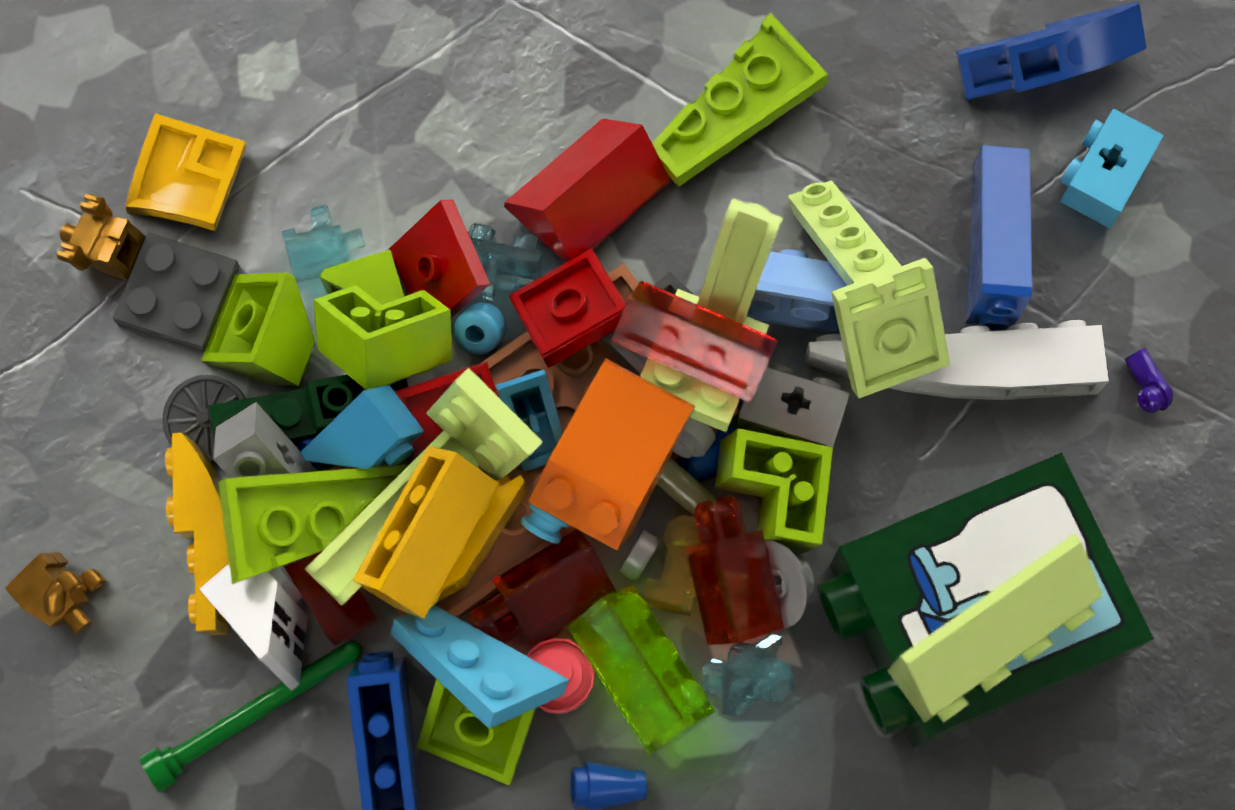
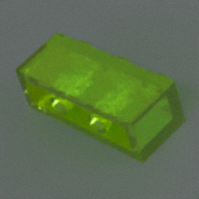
[567,584,716,756]

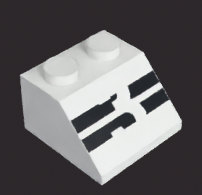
[200,564,308,691]

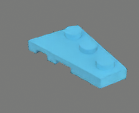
[390,605,569,729]

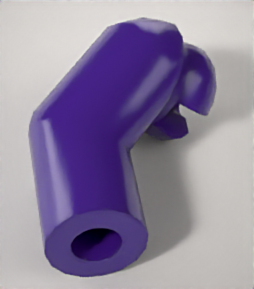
[1124,348,1174,413]

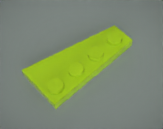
[652,13,828,187]
[218,464,410,585]

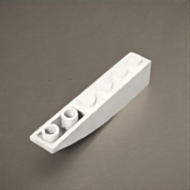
[805,320,1109,400]

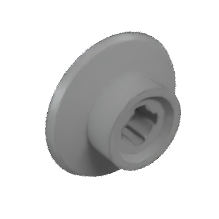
[744,540,814,628]

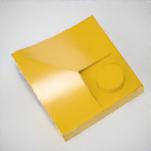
[125,113,246,231]

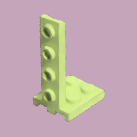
[788,180,950,398]
[640,198,783,432]
[305,368,543,605]

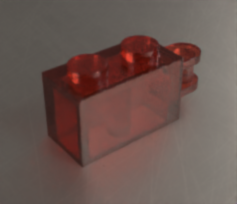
[685,495,785,645]
[468,529,618,646]

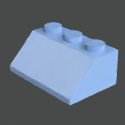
[747,249,847,334]

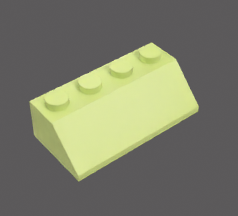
[887,533,1103,723]

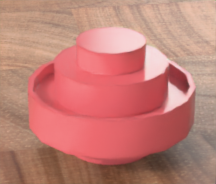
[527,638,595,714]

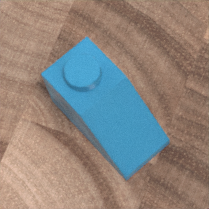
[300,385,425,469]

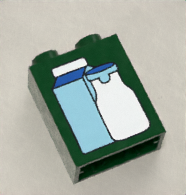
[817,453,1154,748]

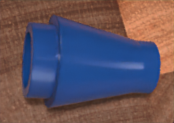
[570,761,647,810]

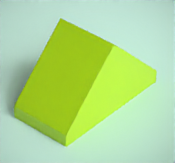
[320,249,405,304]

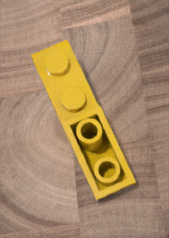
[165,433,229,635]

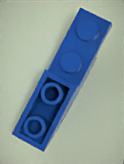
[956,2,1147,100]

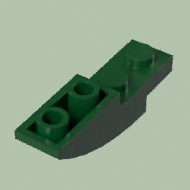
[208,375,408,445]

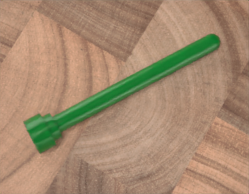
[139,640,362,792]

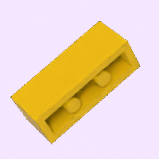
[352,446,499,619]

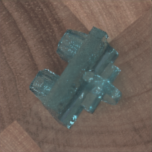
[468,223,542,301]
[703,634,795,717]

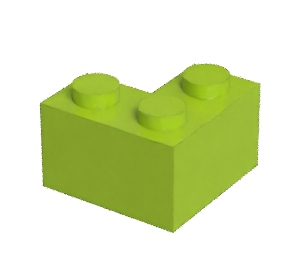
[313,285,453,390]
[715,428,833,554]

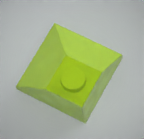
[201,272,315,386]
[416,679,536,786]

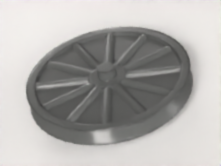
[163,375,246,462]

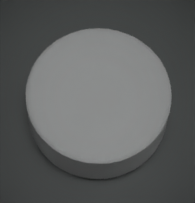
[618,530,659,581]

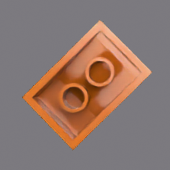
[528,359,695,550]

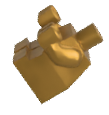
[57,193,146,281]
[4,552,106,635]

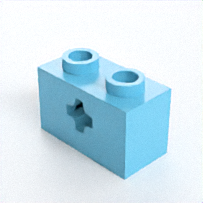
[1060,108,1164,229]

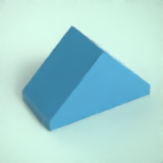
[496,370,563,472]

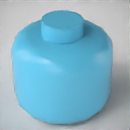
[454,302,506,355]

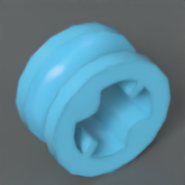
[520,504,569,544]

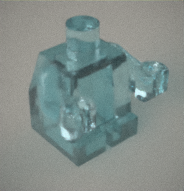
[281,205,365,282]

